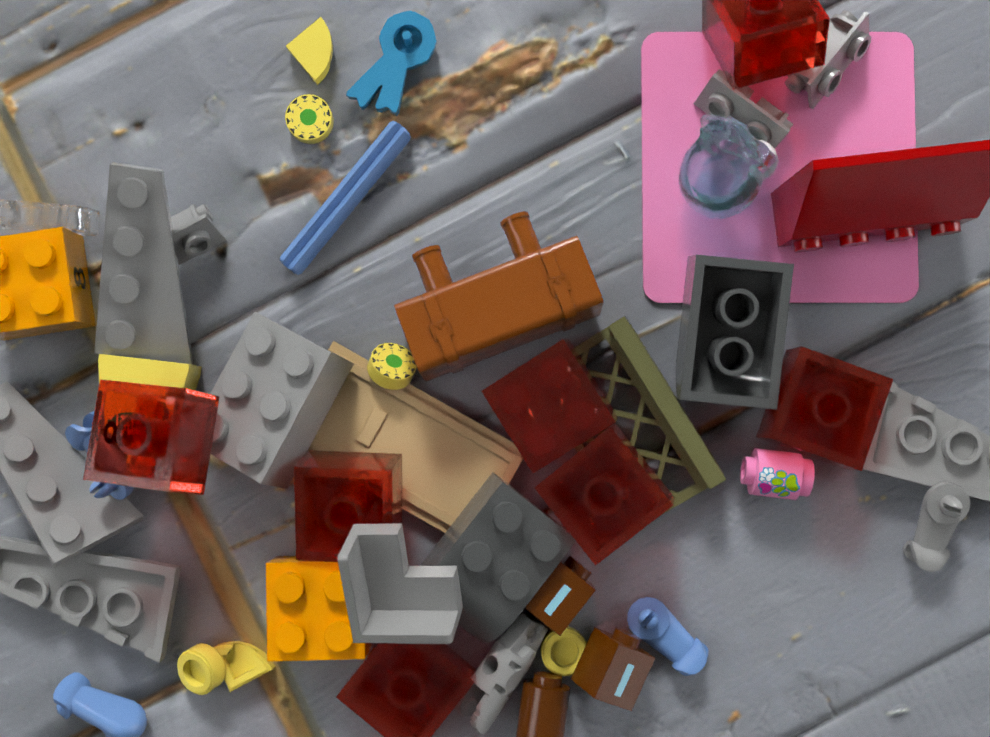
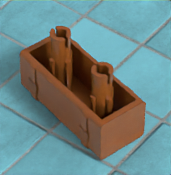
[394,211,604,382]

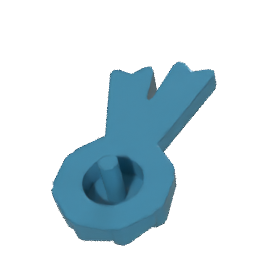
[346,11,437,116]

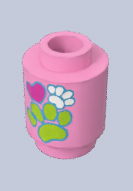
[740,448,815,500]

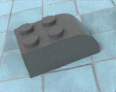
[676,254,794,410]
[420,472,577,643]

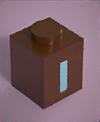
[525,556,596,636]
[571,627,655,711]

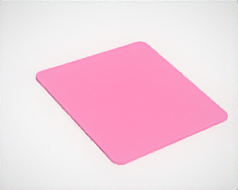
[641,32,919,303]

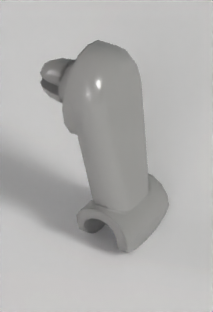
[903,482,970,572]

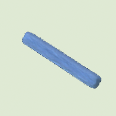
[280,121,411,275]

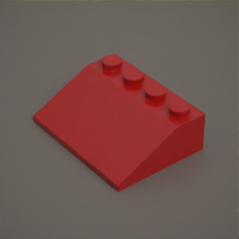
[771,140,990,253]

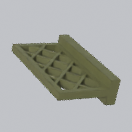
[530,316,726,534]

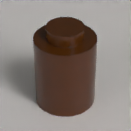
[516,671,571,737]

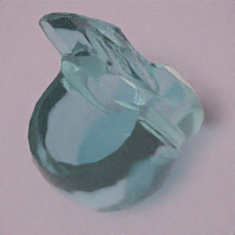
[678,114,779,219]

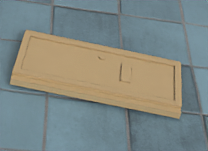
[306,341,528,533]

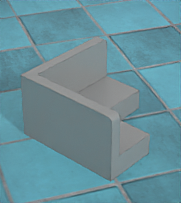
[338,523,463,644]

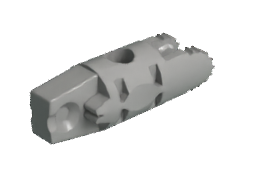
[454,612,548,735]

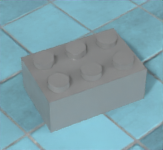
[186,312,354,489]

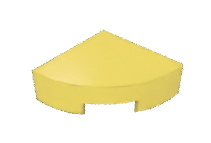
[286,17,333,85]
[213,641,275,692]

